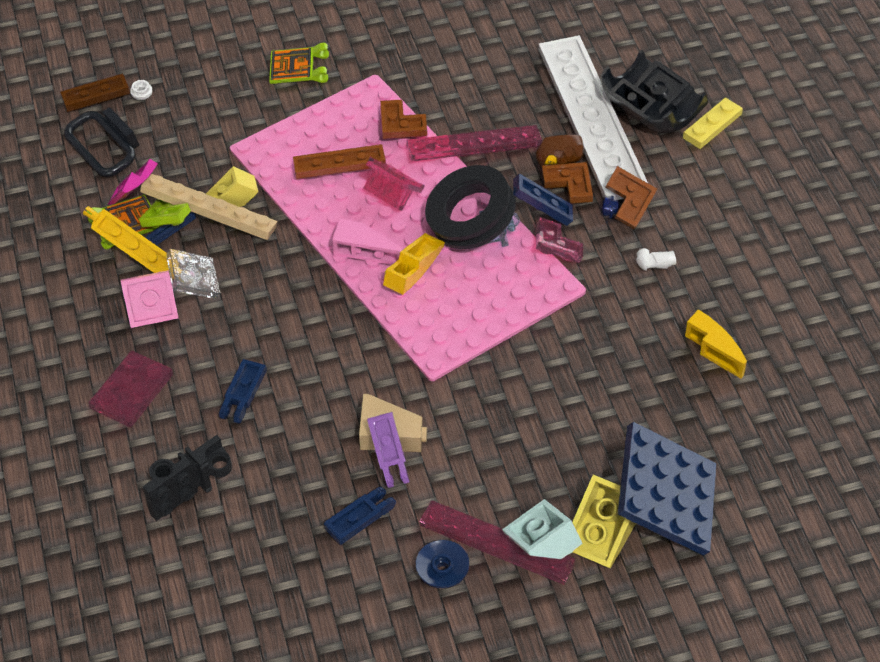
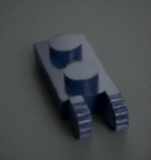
[219,359,267,423]
[324,486,397,546]

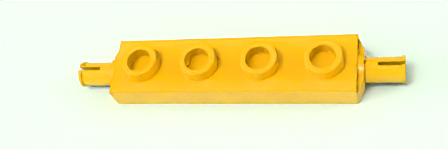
[83,206,188,284]

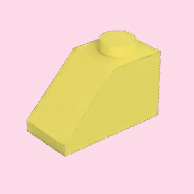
[206,166,258,207]

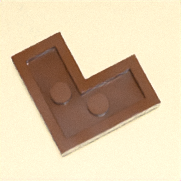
[380,99,427,139]
[542,162,593,204]
[605,166,657,229]

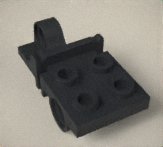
[143,435,232,521]

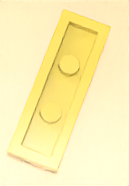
[683,97,743,149]

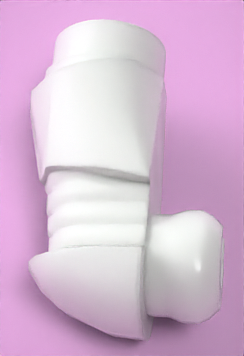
[636,248,676,271]

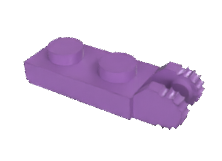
[367,412,409,488]

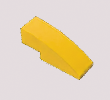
[383,233,445,295]
[685,310,747,379]

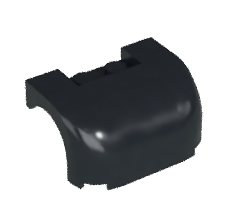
[601,50,708,134]

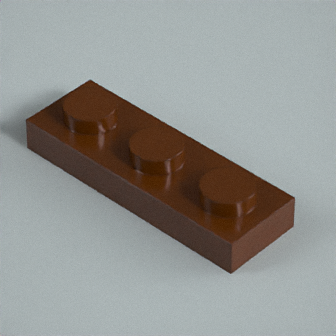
[60,73,130,112]

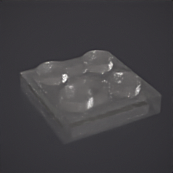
[166,249,220,299]

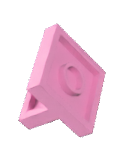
[121,270,178,328]

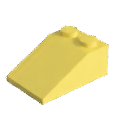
[572,475,636,569]

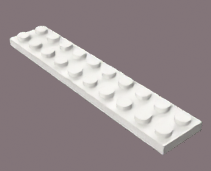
[539,35,648,202]

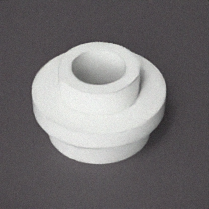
[130,80,153,100]

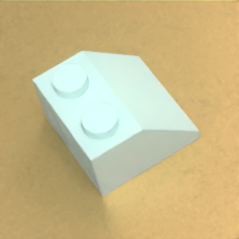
[502,499,583,559]

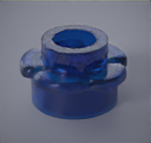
[602,196,618,218]

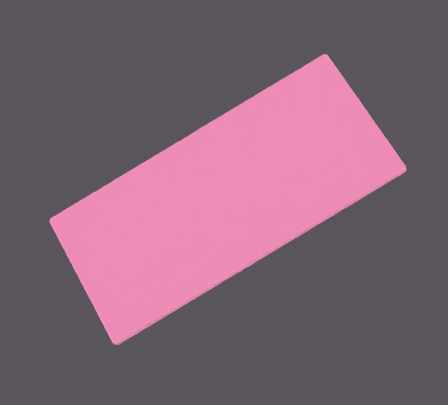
[230,75,586,381]

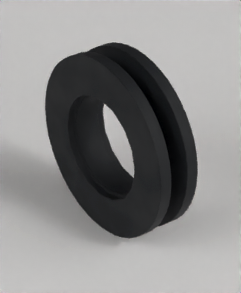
[425,165,516,249]

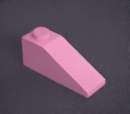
[332,219,402,265]

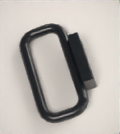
[64,107,139,177]

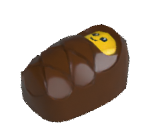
[536,135,584,167]

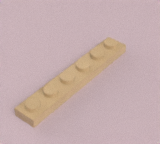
[140,174,277,240]

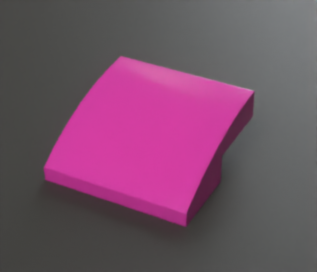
[108,159,158,205]

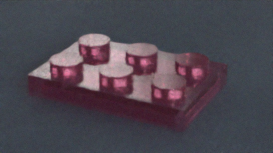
[89,350,173,428]

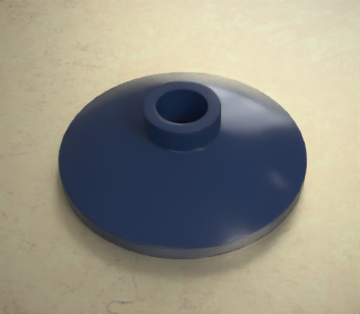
[416,540,469,588]

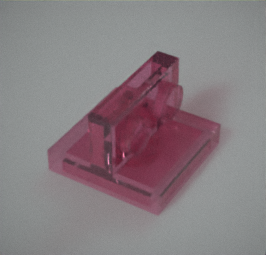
[363,157,425,211]

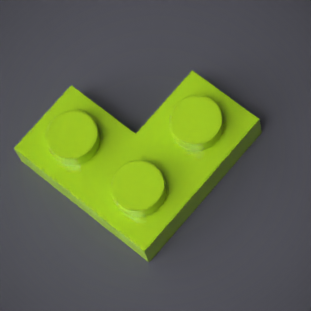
[139,199,191,228]

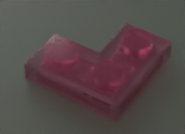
[536,217,583,263]

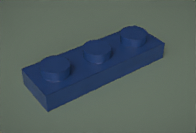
[513,174,573,226]

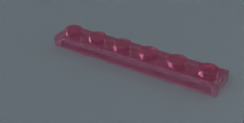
[406,125,542,162]
[420,500,576,585]

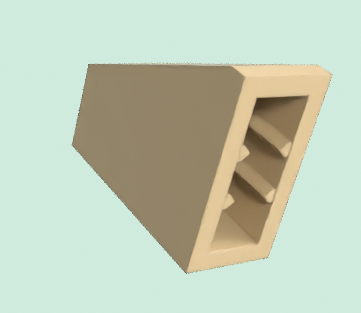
[359,394,427,452]

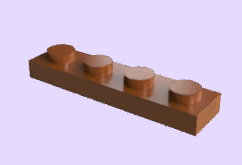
[293,144,386,179]

